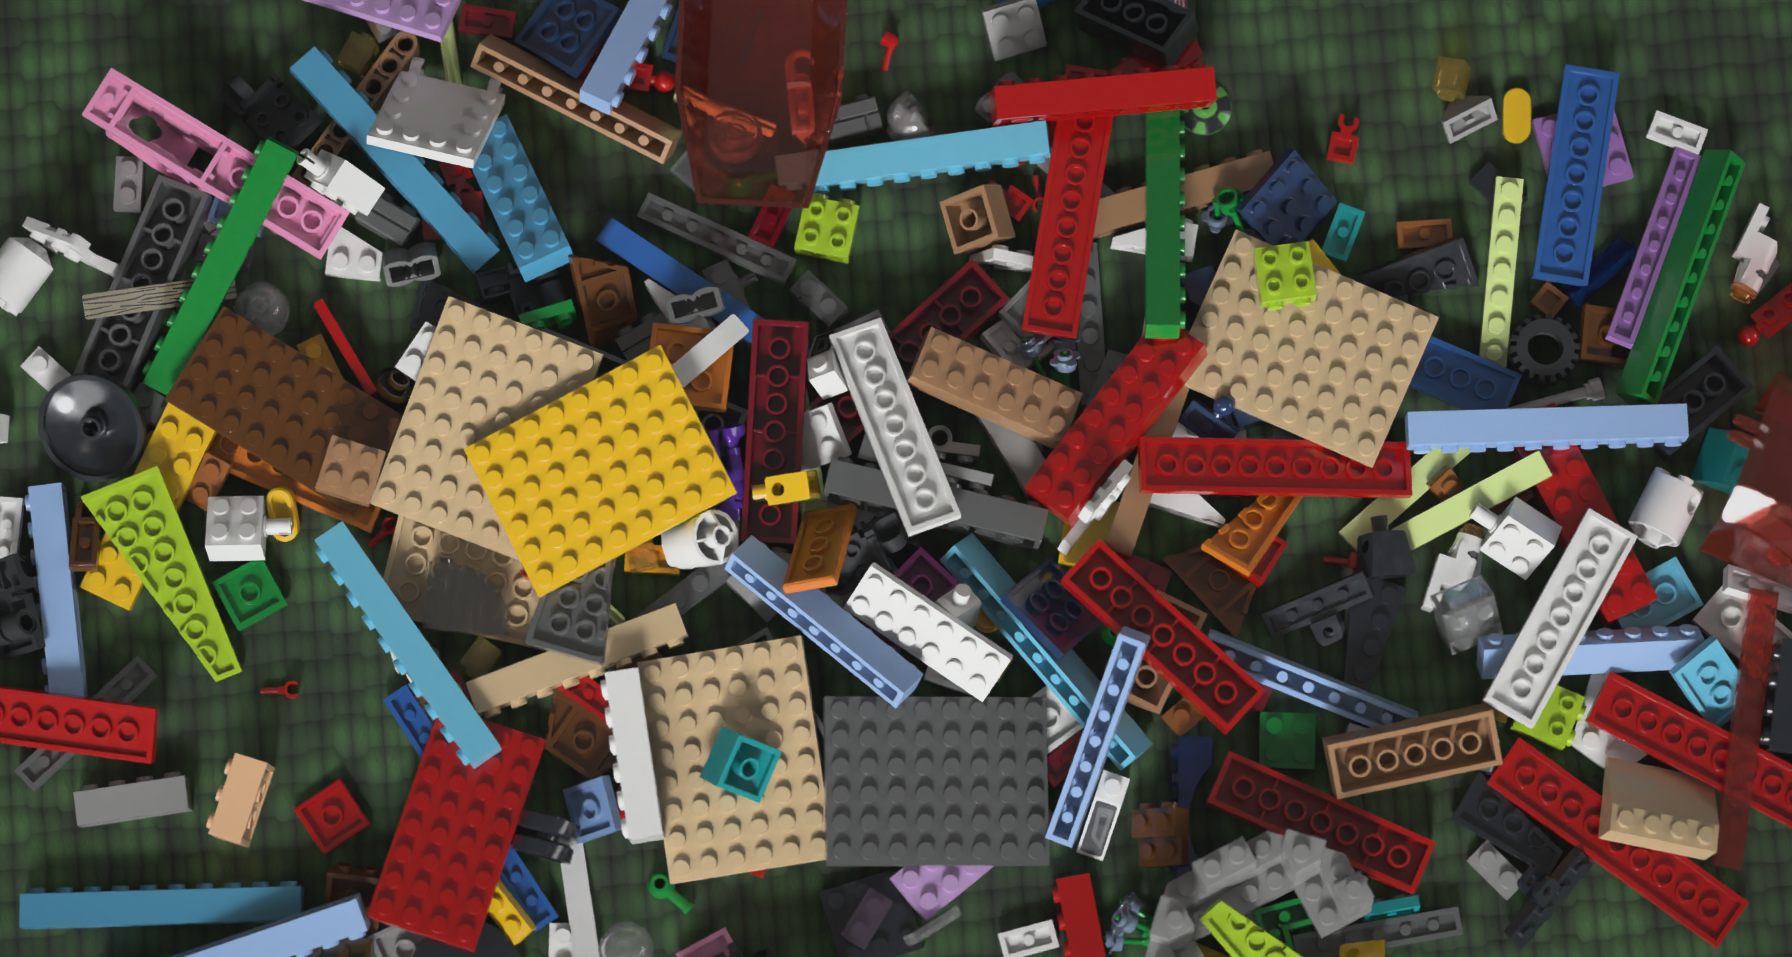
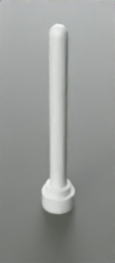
[1508,377,1605,409]

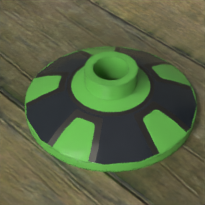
[1180,84,1231,135]

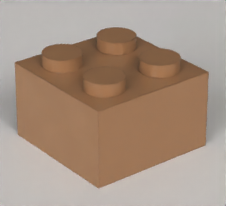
[939,184,1016,254]
[315,435,386,507]

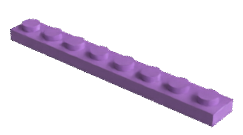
[1605,146,1702,349]

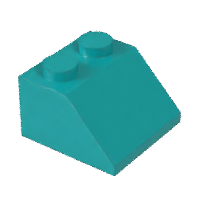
[1690,428,1766,499]
[700,726,782,803]

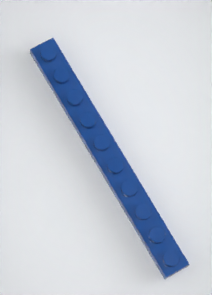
[383,685,560,932]

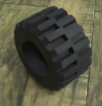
[1507,314,1580,388]

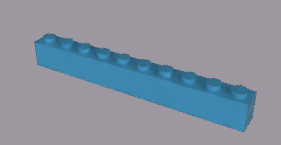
[290,46,500,275]
[19,881,305,929]

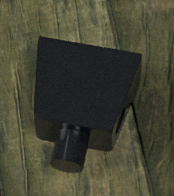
[1357,515,1417,580]

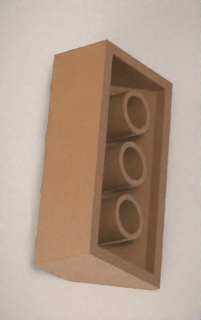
[1127,590,1208,714]

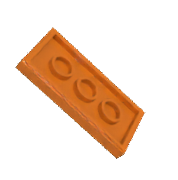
[782,503,858,594]

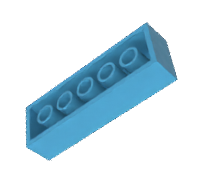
[471,114,573,282]

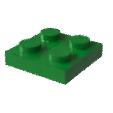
[519,299,578,331]
[212,560,288,632]
[1258,712,1316,770]

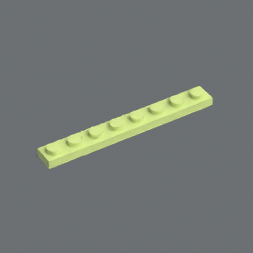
[1479,176,1524,367]

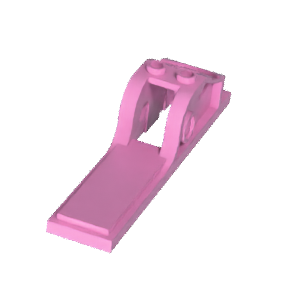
[82,68,350,260]

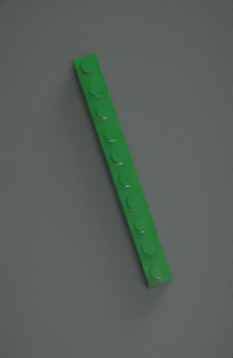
[1145,109,1185,339]
[142,137,300,395]
[1615,150,1746,405]

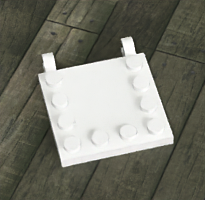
[367,57,505,168]

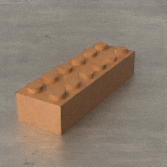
[906,327,1083,449]
[1322,703,1503,799]

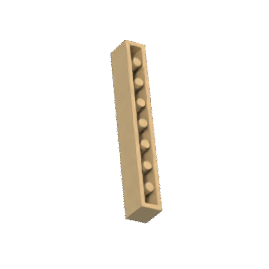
[466,603,688,718]

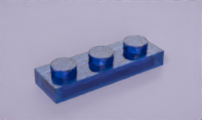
[1559,237,1637,306]

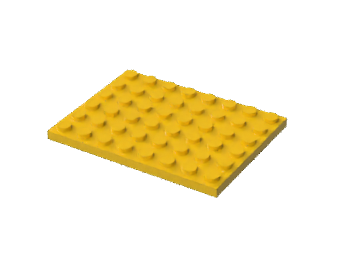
[464,345,738,597]

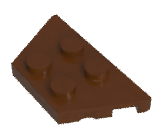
[568,255,638,349]
[1162,547,1257,638]
[545,688,618,780]

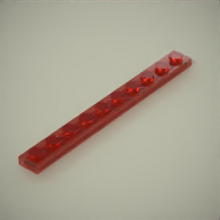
[1712,588,1779,870]

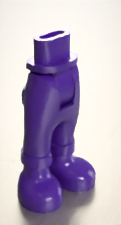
[704,424,746,521]

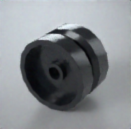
[511,810,581,865]

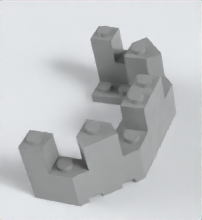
[1145,829,1374,957]

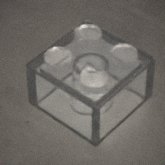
[1430,575,1503,655]

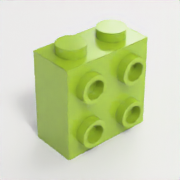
[794,193,860,264]
[1252,241,1317,311]
[1509,685,1587,751]

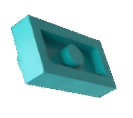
[1322,203,1365,264]
[1362,894,1420,923]

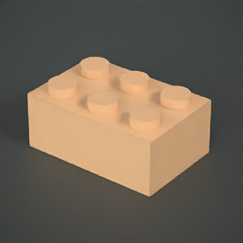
[207,753,275,848]

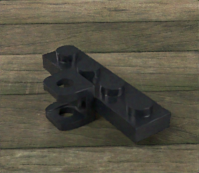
[1261,569,1375,646]
[1503,847,1593,950]

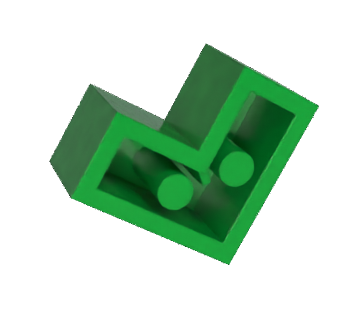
[1250,898,1313,950]

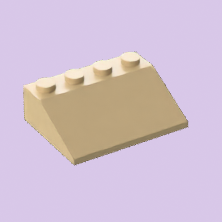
[1598,757,1719,860]

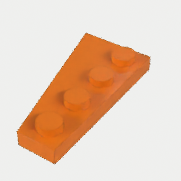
[1201,495,1303,577]

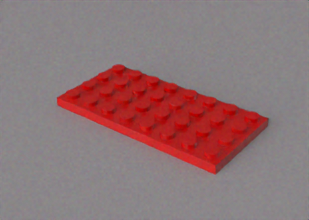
[367,718,546,952]

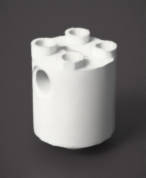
[0,237,54,316]
[1628,467,1704,549]
[661,510,738,569]

